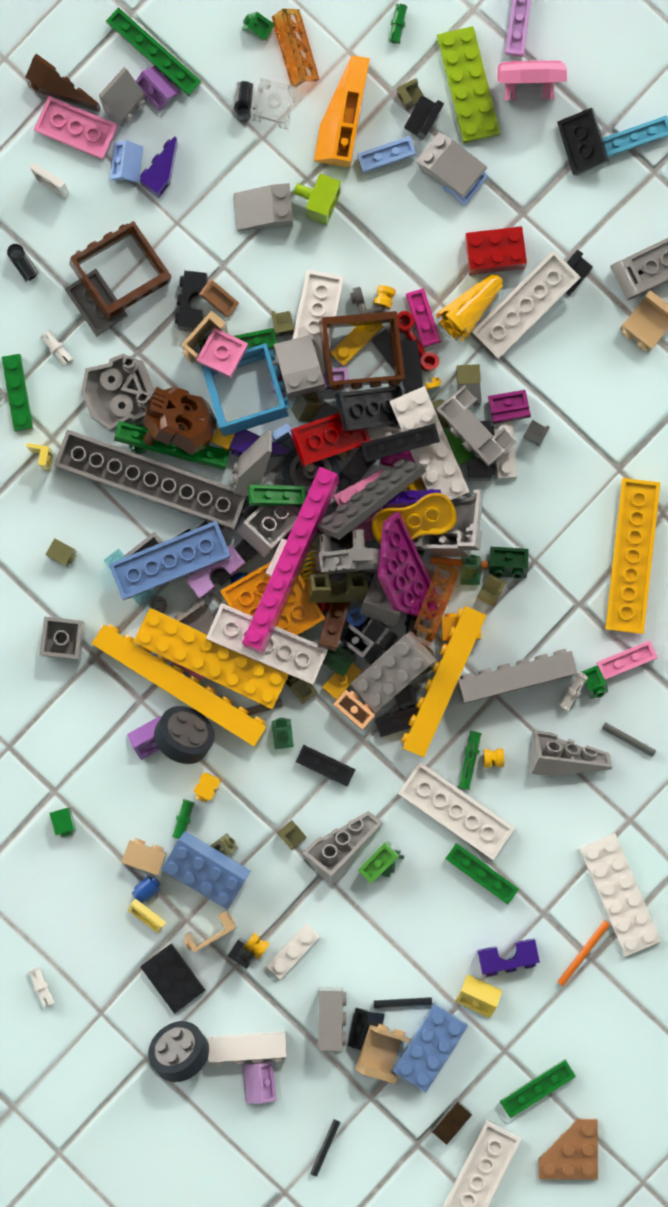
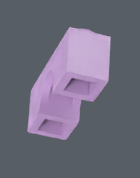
[186,545,246,600]

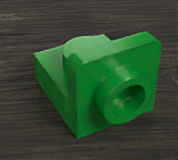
[242,11,275,41]
[582,665,608,699]

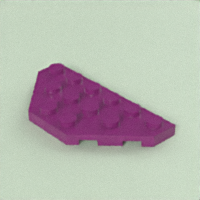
[378,512,444,621]

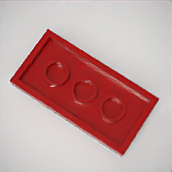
[290,413,371,466]

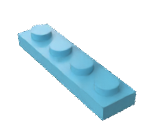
[603,115,668,157]

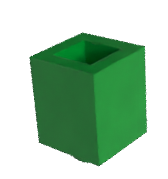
[49,807,76,838]

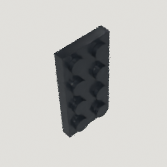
[335,385,402,432]

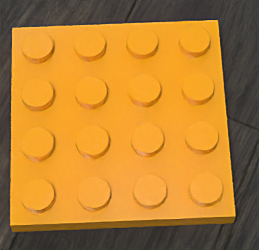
[220,562,325,635]

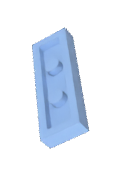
[357,136,416,173]

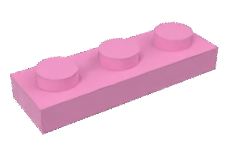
[596,640,657,680]

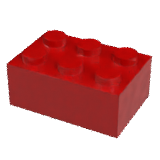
[464,226,527,275]

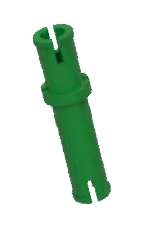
[458,731,482,790]

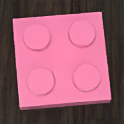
[196,327,248,378]

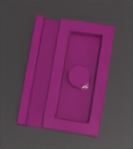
[488,390,531,424]

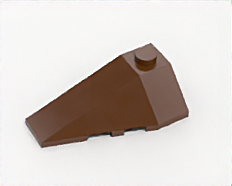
[25,53,101,112]

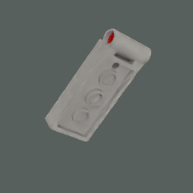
[610,238,668,301]

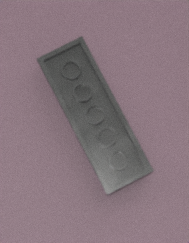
[316,459,426,540]

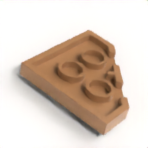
[538,1118,598,1179]

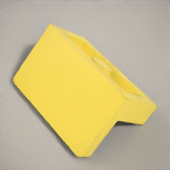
[26,443,54,471]
[455,975,502,1018]

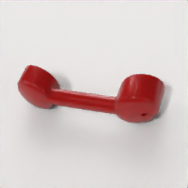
[397,311,439,372]

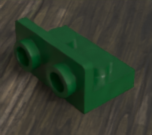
[488,546,529,579]
[322,646,356,677]

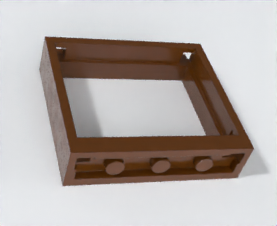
[69,221,172,320]
[319,311,405,391]

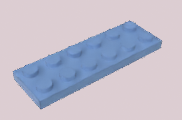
[109,521,231,601]

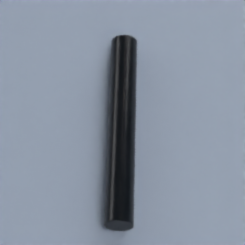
[374,997,432,1008]
[310,1119,341,1177]

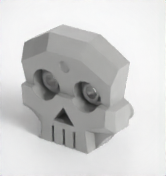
[81,353,155,431]
[315,529,380,575]

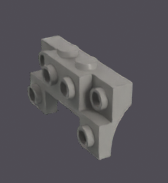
[436,385,517,467]

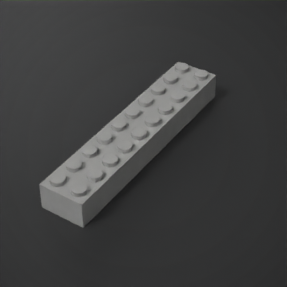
[54,430,248,532]

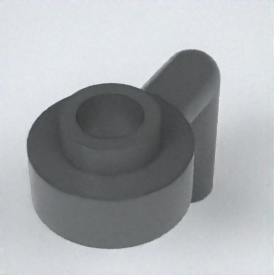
[350,287,383,314]

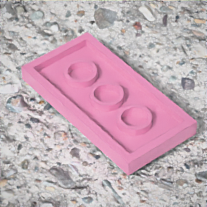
[34,96,118,160]

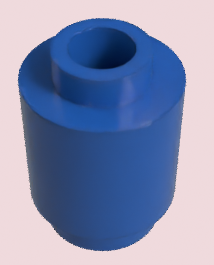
[132,876,161,904]

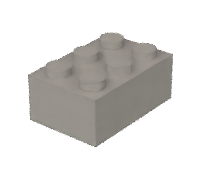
[318,987,346,1051]

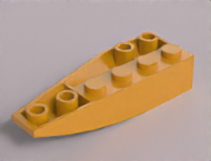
[314,55,370,168]

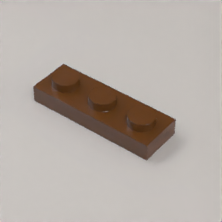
[318,602,350,652]

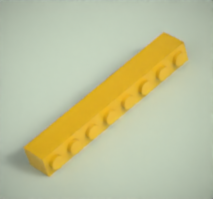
[401,606,487,757]

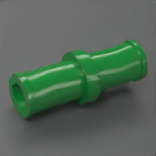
[388,3,408,44]
[172,799,195,839]

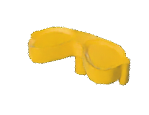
[425,377,442,391]

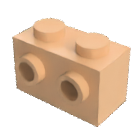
[333,690,375,730]

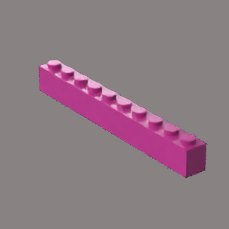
[242,467,340,655]

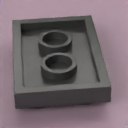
[65,269,128,337]

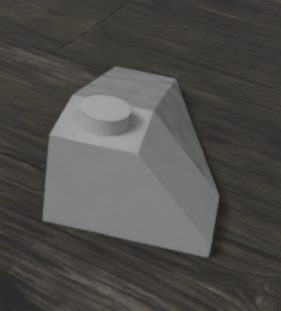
[529,730,612,776]
[302,811,383,886]

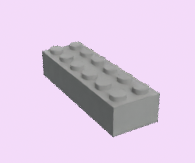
[457,649,577,704]

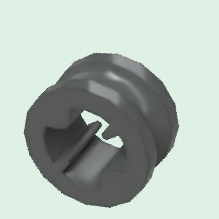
[149,596,167,613]

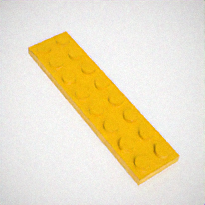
[605,478,661,634]
[133,608,289,710]

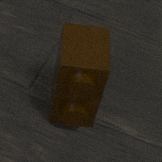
[431,1099,472,1145]

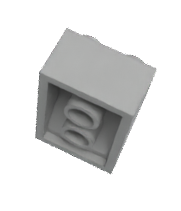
[99,67,146,127]
[416,132,487,197]
[234,183,293,231]
[274,335,325,399]
[231,430,272,496]
[236,506,301,558]

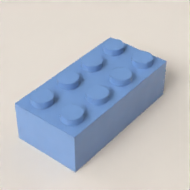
[161,831,251,910]
[392,1002,468,1093]

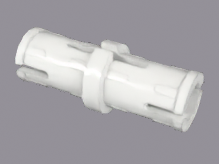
[40,330,74,367]
[559,671,588,710]
[28,966,54,1007]

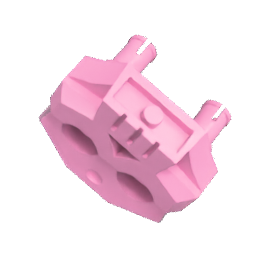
[497,60,567,100]

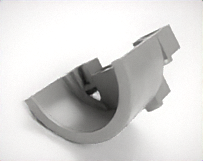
[412,490,483,557]

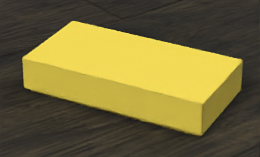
[128,899,166,933]

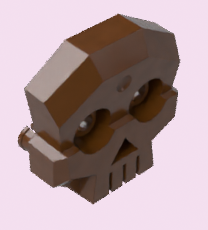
[143,386,217,455]

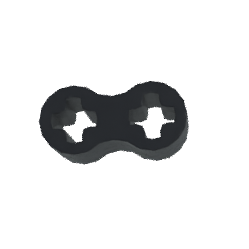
[359,617,398,652]

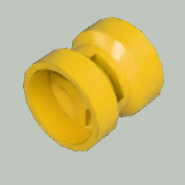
[373,285,396,309]
[483,748,504,768]
[243,933,270,960]

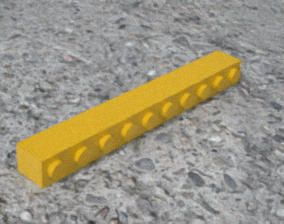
[91,624,267,747]

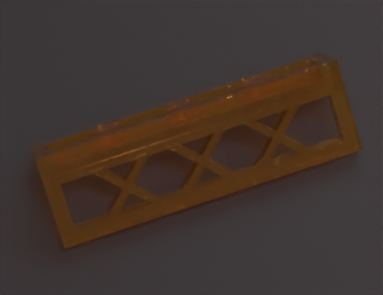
[272,8,320,87]
[413,562,460,642]

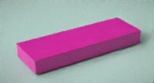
[406,288,441,348]

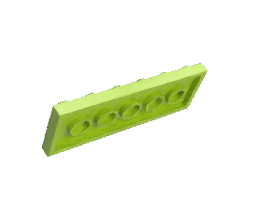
[437,26,500,144]

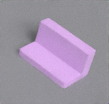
[243,1061,276,1104]

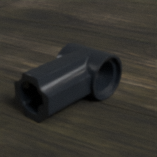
[234,81,253,122]
[7,244,39,282]

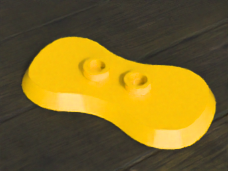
[371,493,457,545]

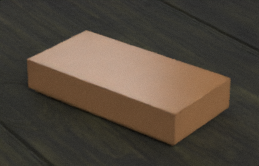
[199,279,239,318]

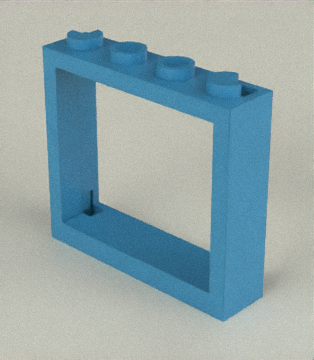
[201,343,290,437]

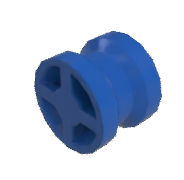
[346,607,365,628]

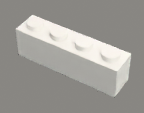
[207,1031,287,1065]

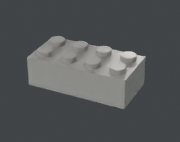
[350,631,437,713]

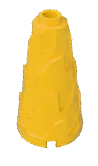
[436,274,503,341]

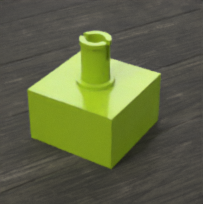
[293,173,341,226]

